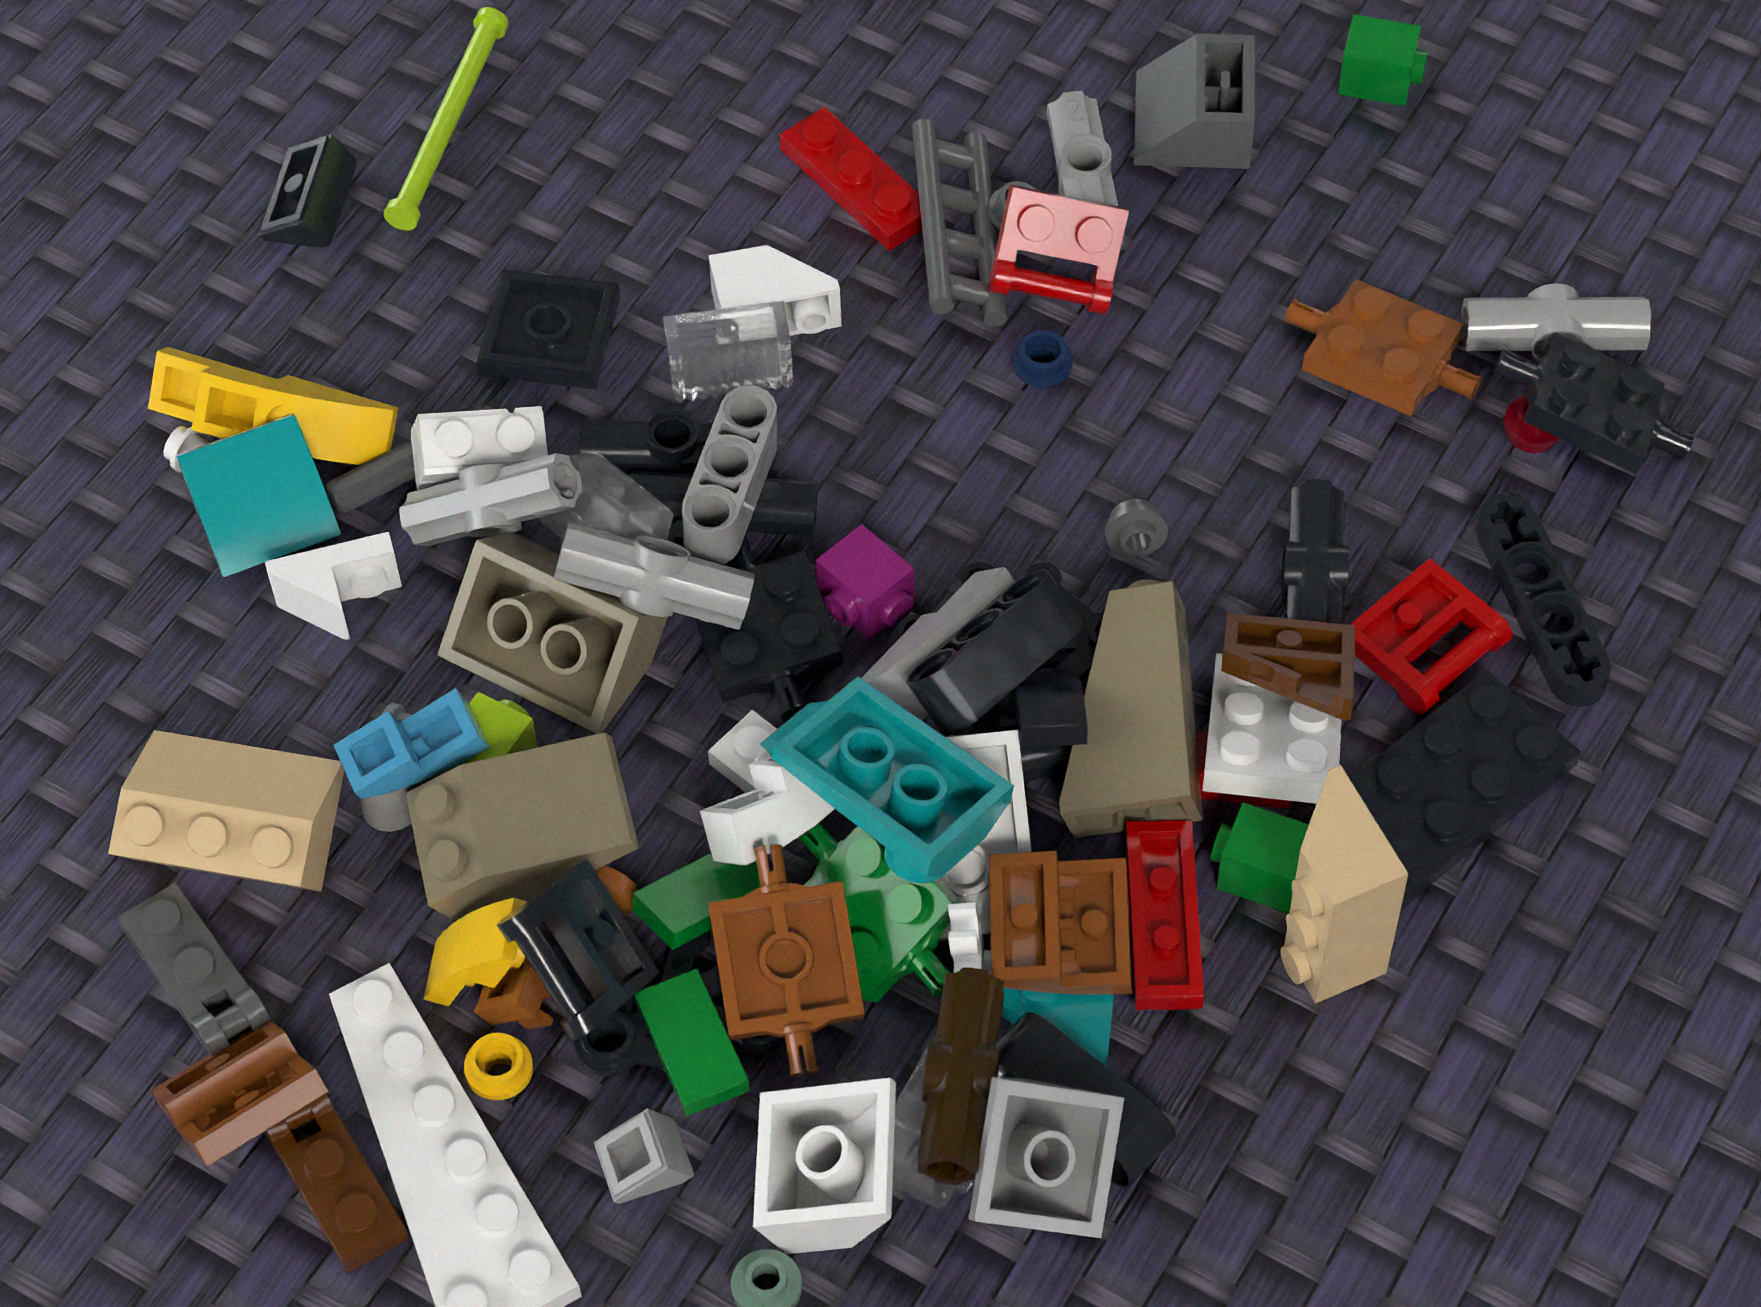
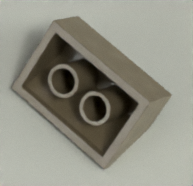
[437,532,668,734]

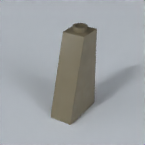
[1059,580,1203,838]

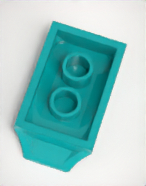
[760,677,1014,883]

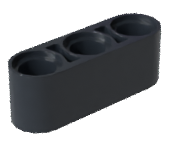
[906,569,1083,736]
[996,1012,1176,1188]

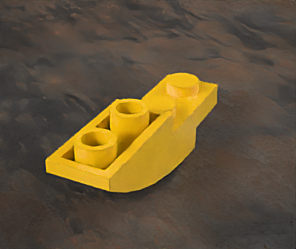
[148,347,398,465]

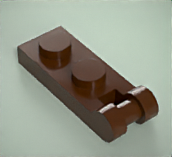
[264,1093,409,1274]

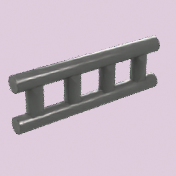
[912,118,1007,327]

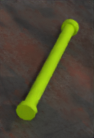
[384,7,509,231]

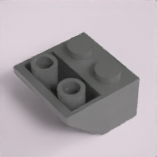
[1134,33,1255,169]

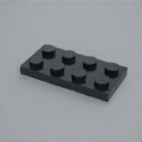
[1302,670,1581,911]

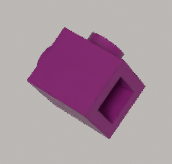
[816,524,915,640]

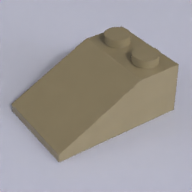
[405,732,639,921]

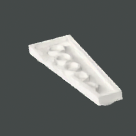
[329,963,582,1307]

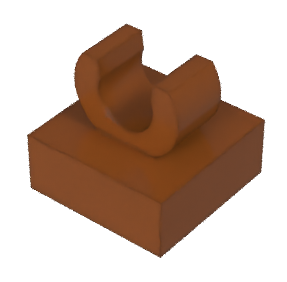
[474,958,553,1029]

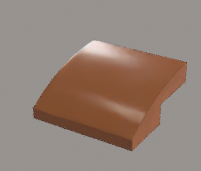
[989,851,1132,994]
[150,1020,328,1167]

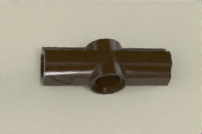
[917,967,1004,1185]

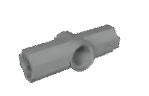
[1047,91,1124,245]
[1461,283,1651,360]
[399,453,583,546]
[553,523,754,630]

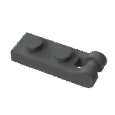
[117,883,271,1056]

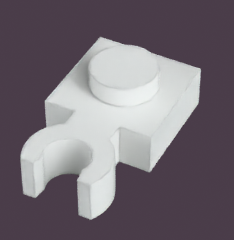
[948,902,991,975]

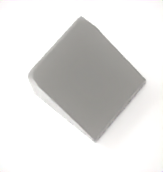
[593,1108,694,1204]

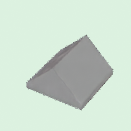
[968,1077,1124,1238]

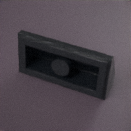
[259,134,357,247]

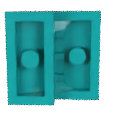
[176,414,341,577]

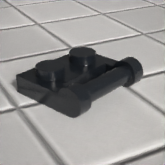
[497,860,659,1041]

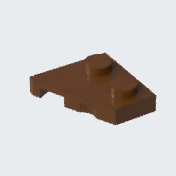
[1221,613,1355,721]

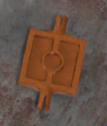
[1285,279,1482,417]
[708,844,865,1077]

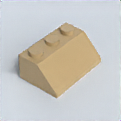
[108,730,344,892]
[1281,765,1408,1004]

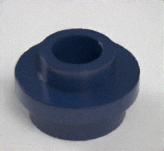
[1013,330,1073,388]

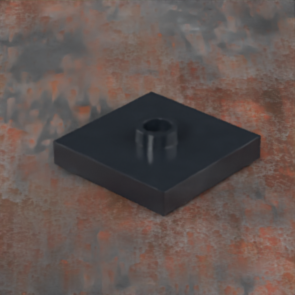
[476,269,621,390]

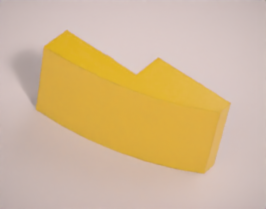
[423,898,527,1007]

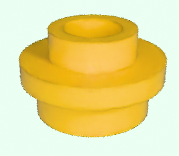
[464,1033,533,1100]

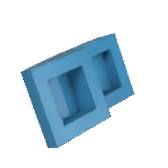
[334,688,490,799]

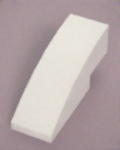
[700,756,835,865]

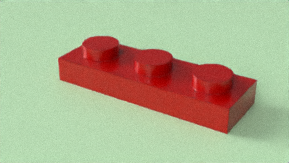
[780,107,922,251]
[1125,820,1204,1010]

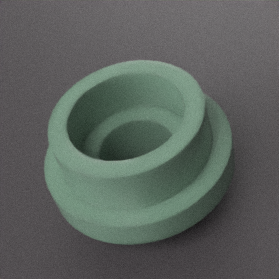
[731,1249,802,1307]

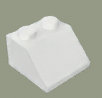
[753,1078,896,1254]

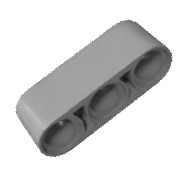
[682,385,778,565]

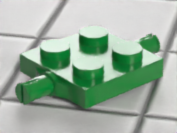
[797,821,962,1002]

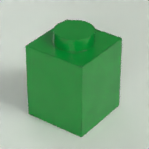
[1338,14,1428,106]
[1211,803,1309,913]

